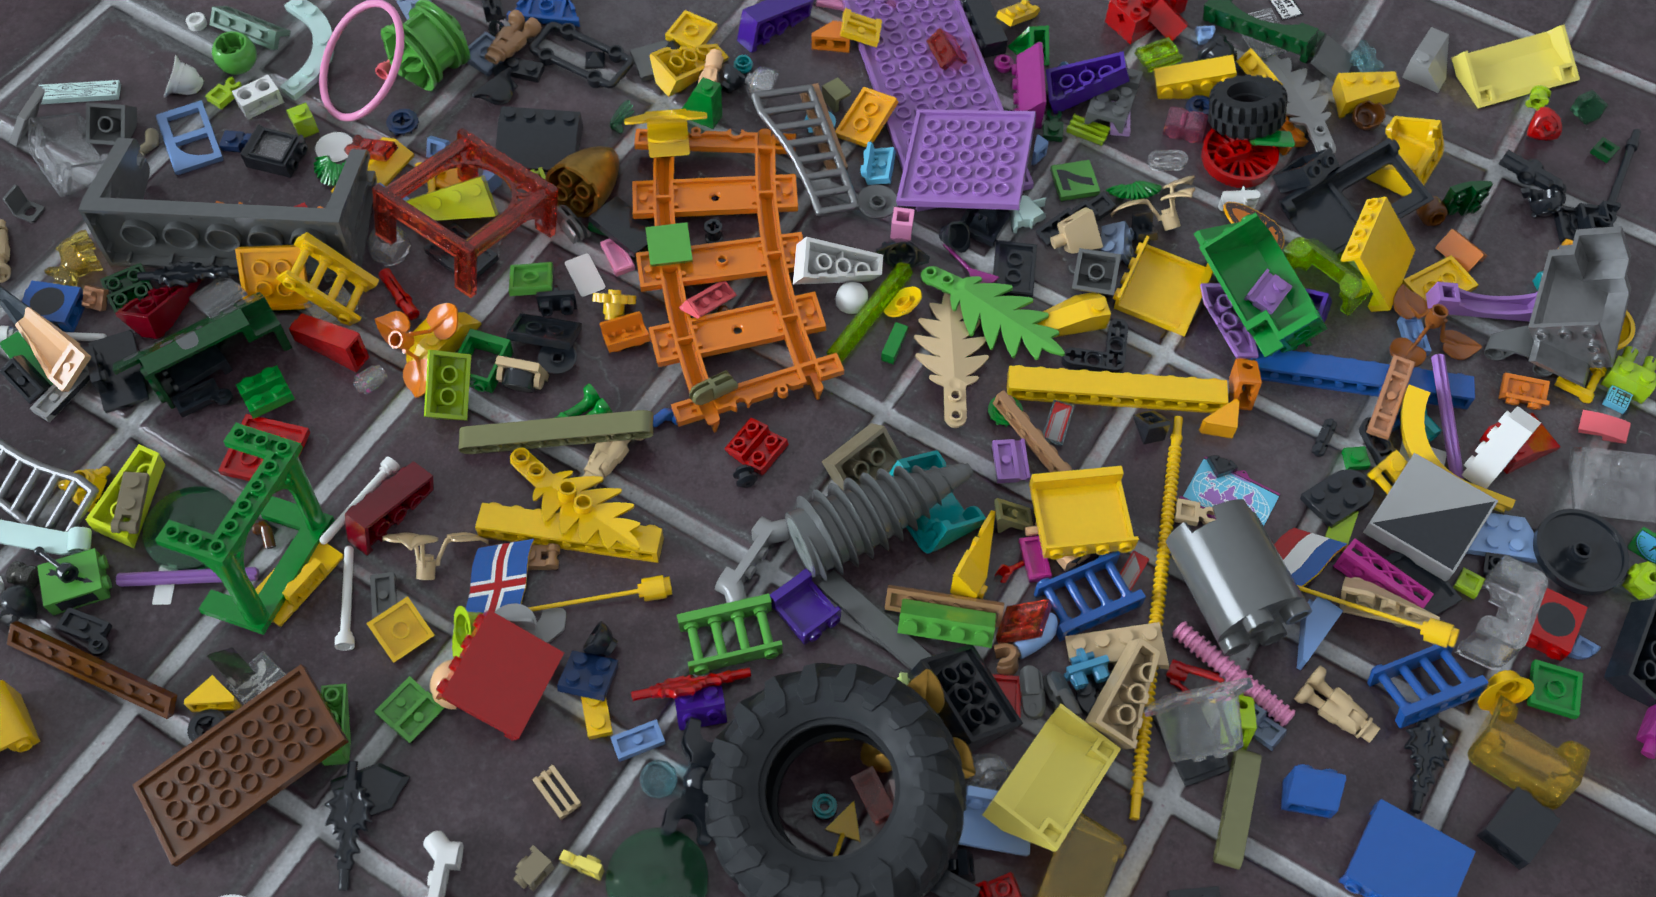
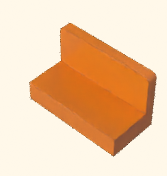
[1435,229,1488,273]

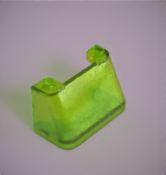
[1284,237,1371,317]

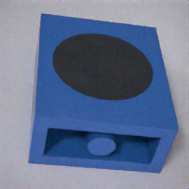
[22,280,85,332]

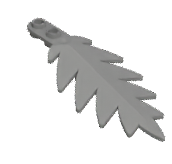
[1264,48,1336,153]

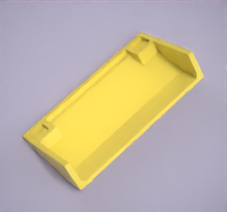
[1451,25,1580,108]
[982,704,1121,852]

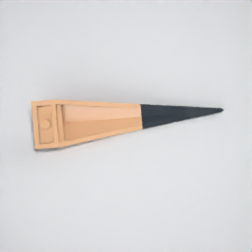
[0,286,91,392]

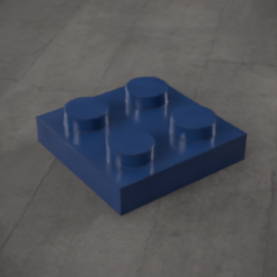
[557,650,618,701]

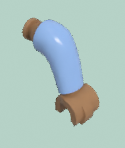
[993,603,1058,675]

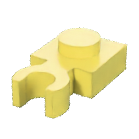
[559,850,605,881]

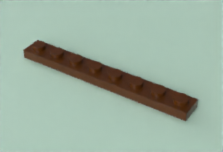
[7,621,177,719]

